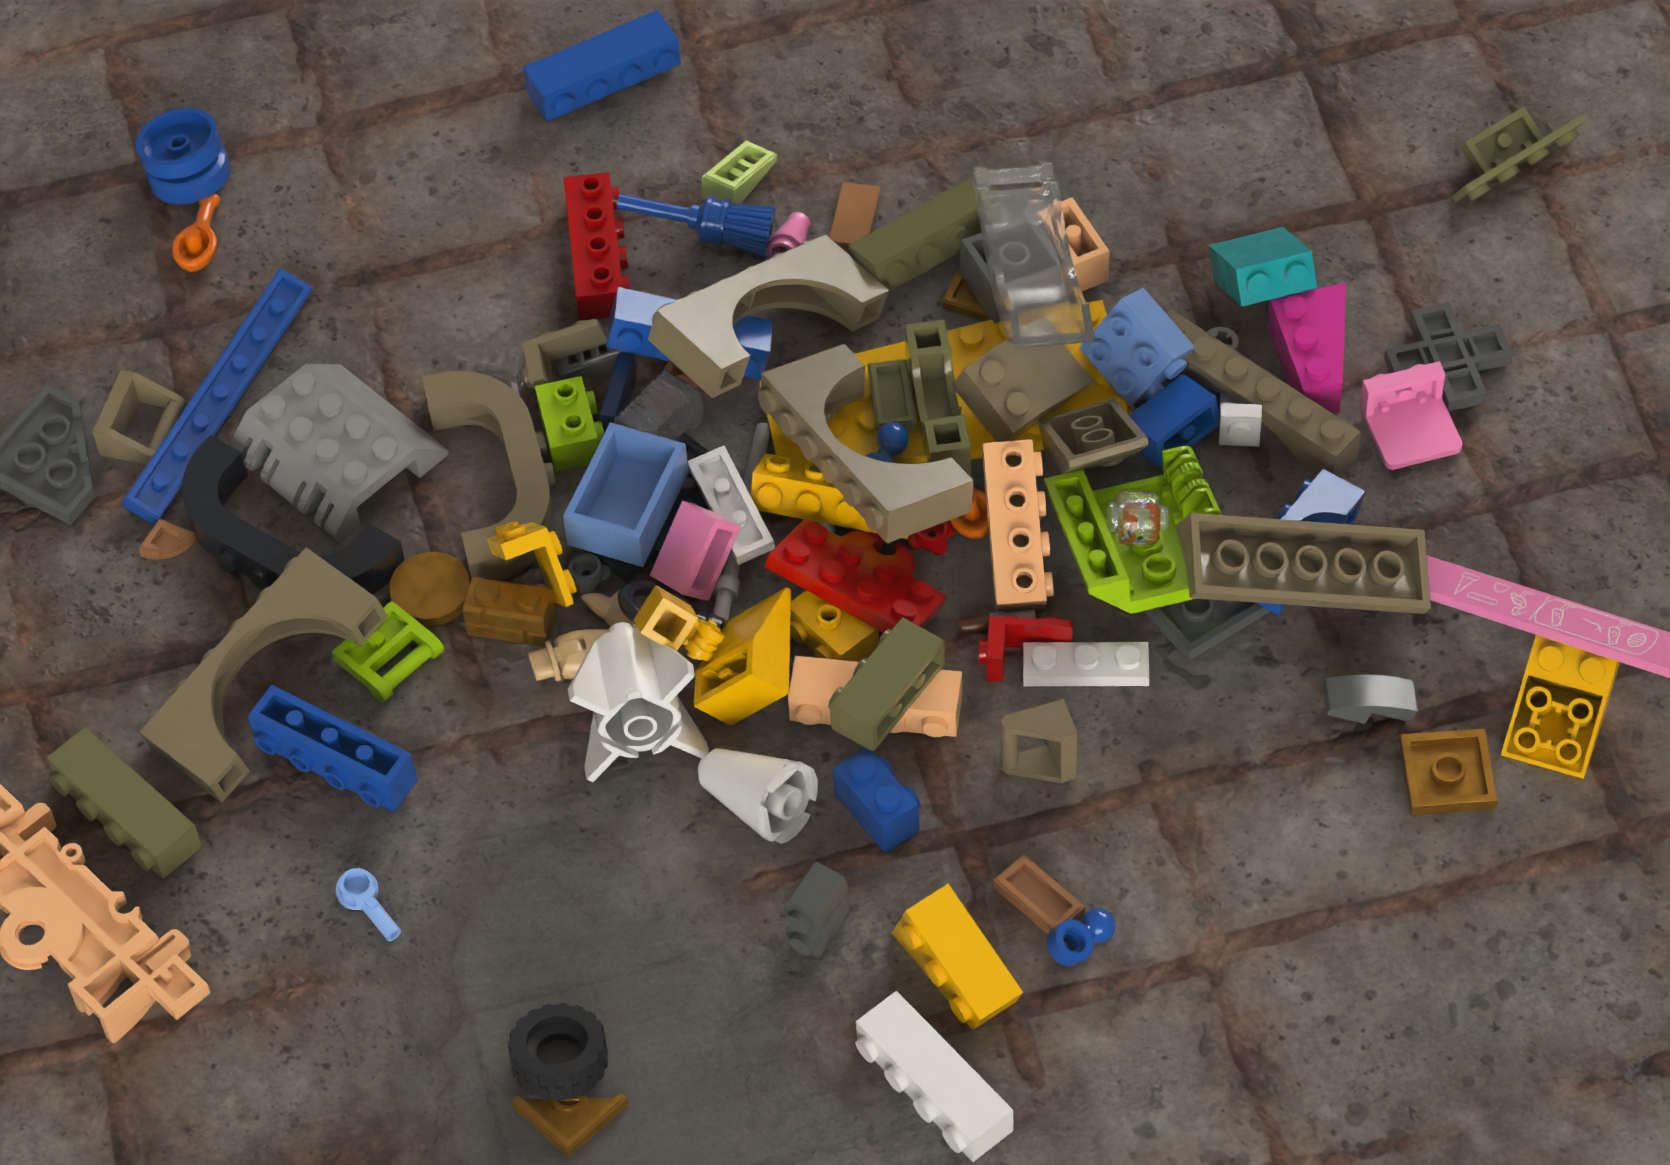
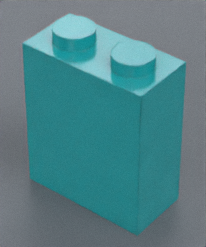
[1208,227,1317,307]

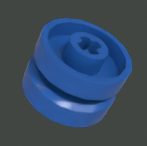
[135,108,231,205]

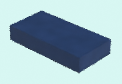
[600,352,637,433]

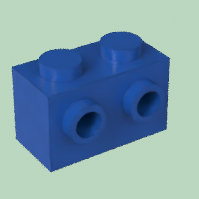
[1129,374,1220,469]
[833,748,921,853]

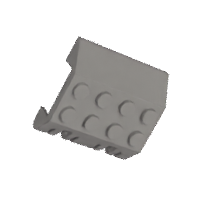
[229,364,449,542]

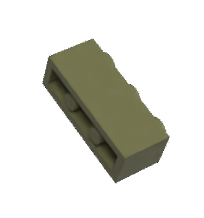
[828,617,945,752]

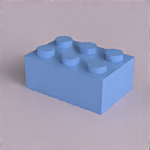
[563,423,689,567]

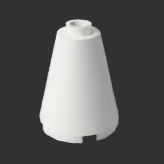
[698,748,818,844]

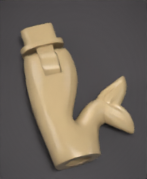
[528,590,638,682]

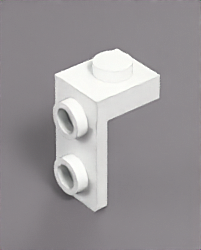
[1219,394,1262,447]

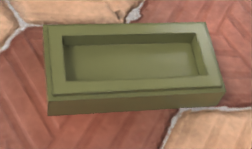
[867,359,917,432]

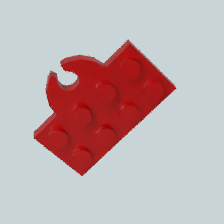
[764,518,947,633]

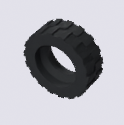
[508,1003,608,1101]

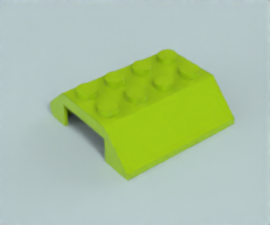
[1044,446,1222,614]

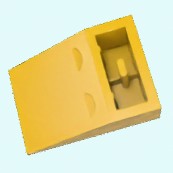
[694,587,791,726]
[1501,635,1620,779]

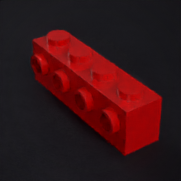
[563,172,631,321]

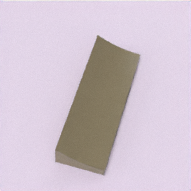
[1176,513,1431,614]

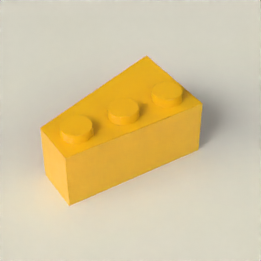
[892,884,1023,1030]

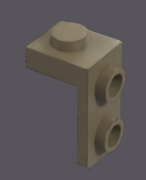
[521,319,607,389]

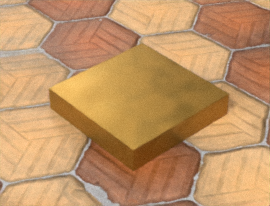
[1399,729,1498,815]

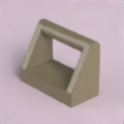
[92,370,185,465]
[1001,699,1078,783]

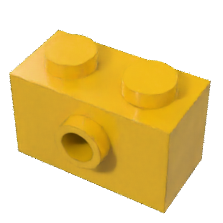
[790,590,879,662]

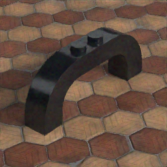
[182,435,405,594]

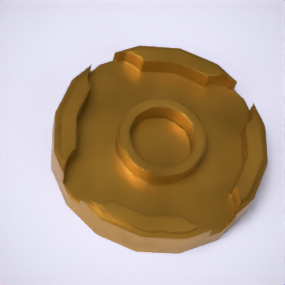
[389,552,471,627]

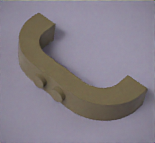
[421,371,556,581]

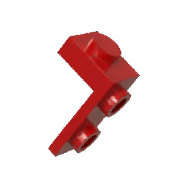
[979,615,1073,682]

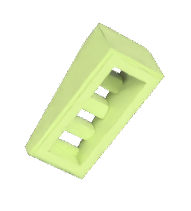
[701,140,777,204]

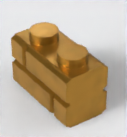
[463,577,557,647]

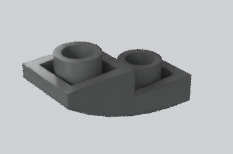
[1322,675,1418,724]

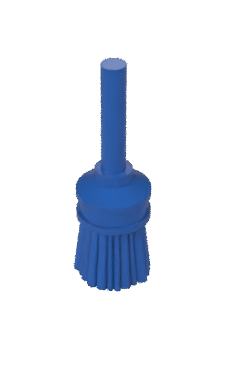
[617,194,775,258]

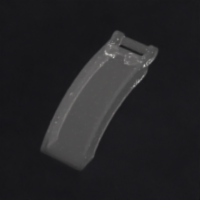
[972,161,1095,349]

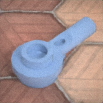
[336,868,401,941]

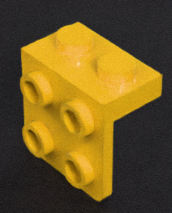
[486,521,576,607]

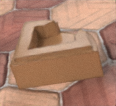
[139,519,196,560]

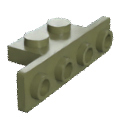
[1452,107,1586,202]

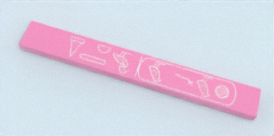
[1427,555,1670,678]

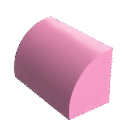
[650,501,741,601]

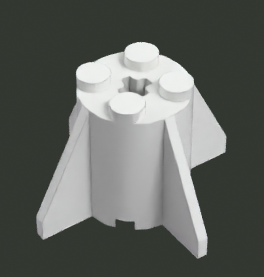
[568,622,709,782]

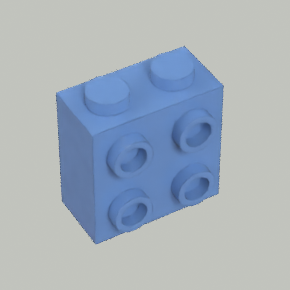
[1079,288,1195,407]

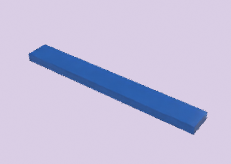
[121,268,314,525]

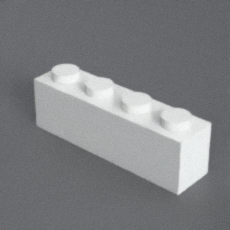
[855,991,1013,1162]

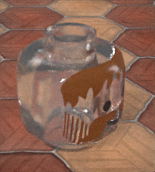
[1107,491,1168,545]

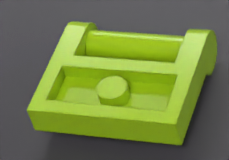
[332,601,444,703]

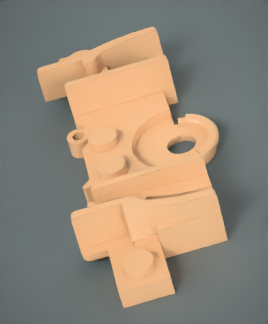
[0,784,211,1043]

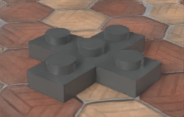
[1384,302,1513,411]

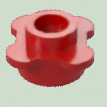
[909,521,955,555]

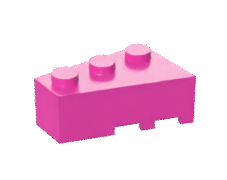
[1267,283,1346,413]

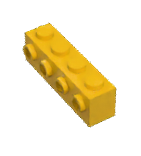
[751,453,909,539]

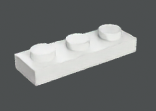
[688,445,775,565]
[1023,642,1149,686]

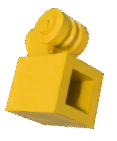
[634,585,725,661]

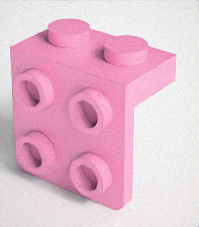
[1360,361,1462,470]

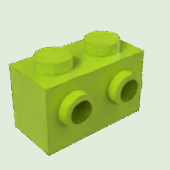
[535,376,604,472]

